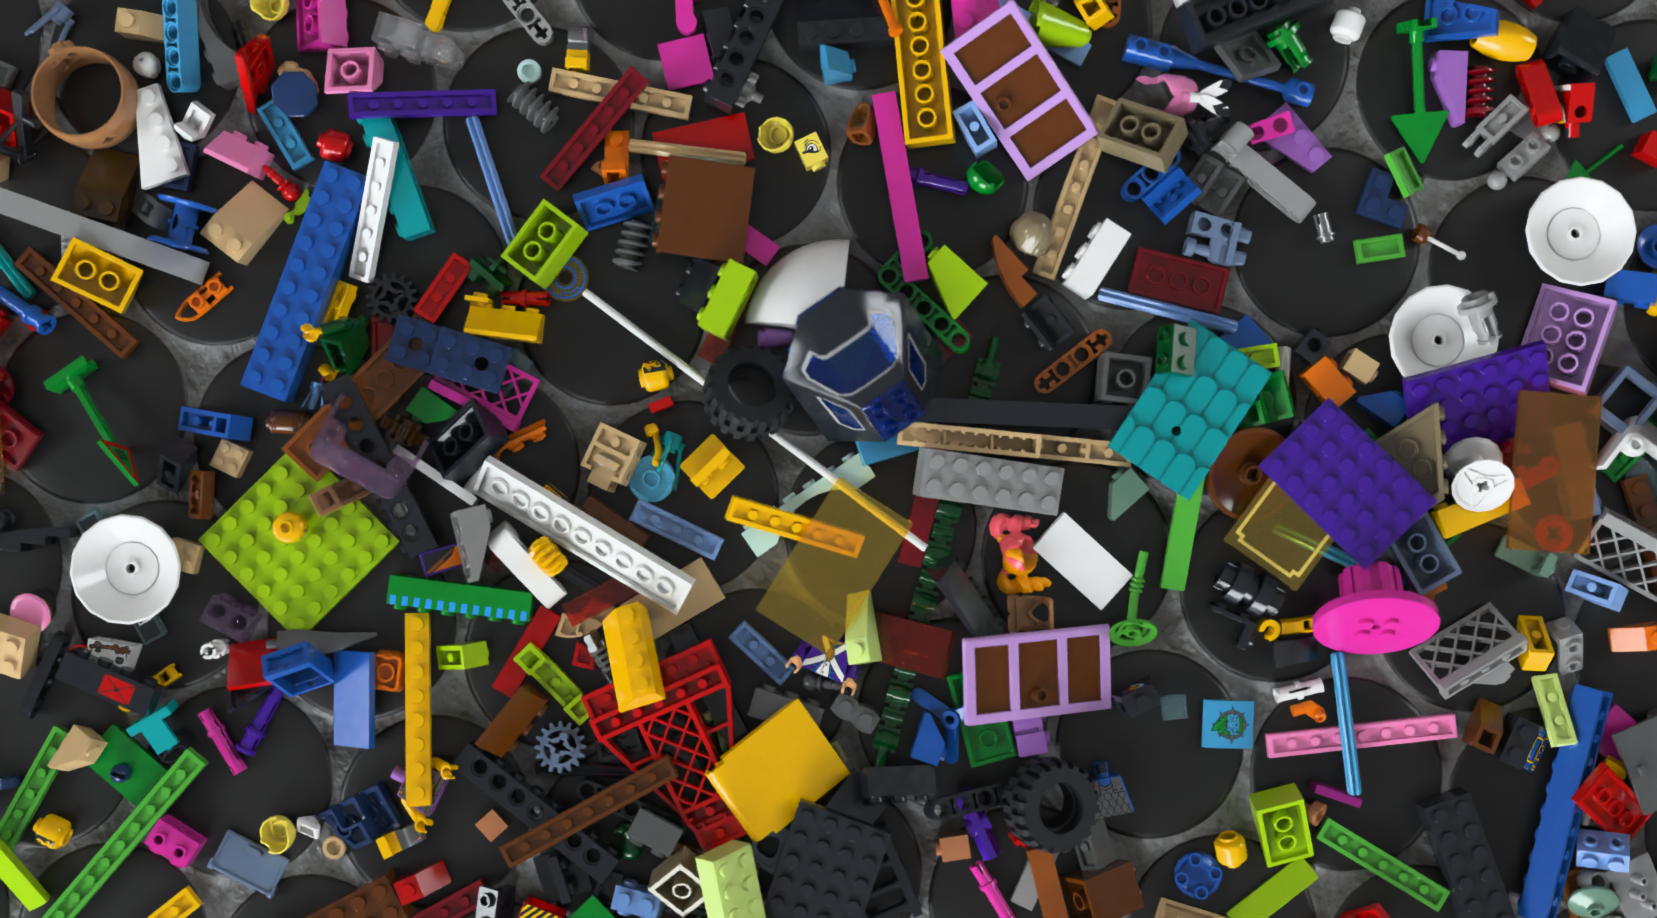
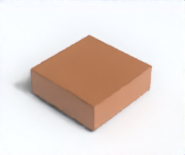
[475,808,510,842]

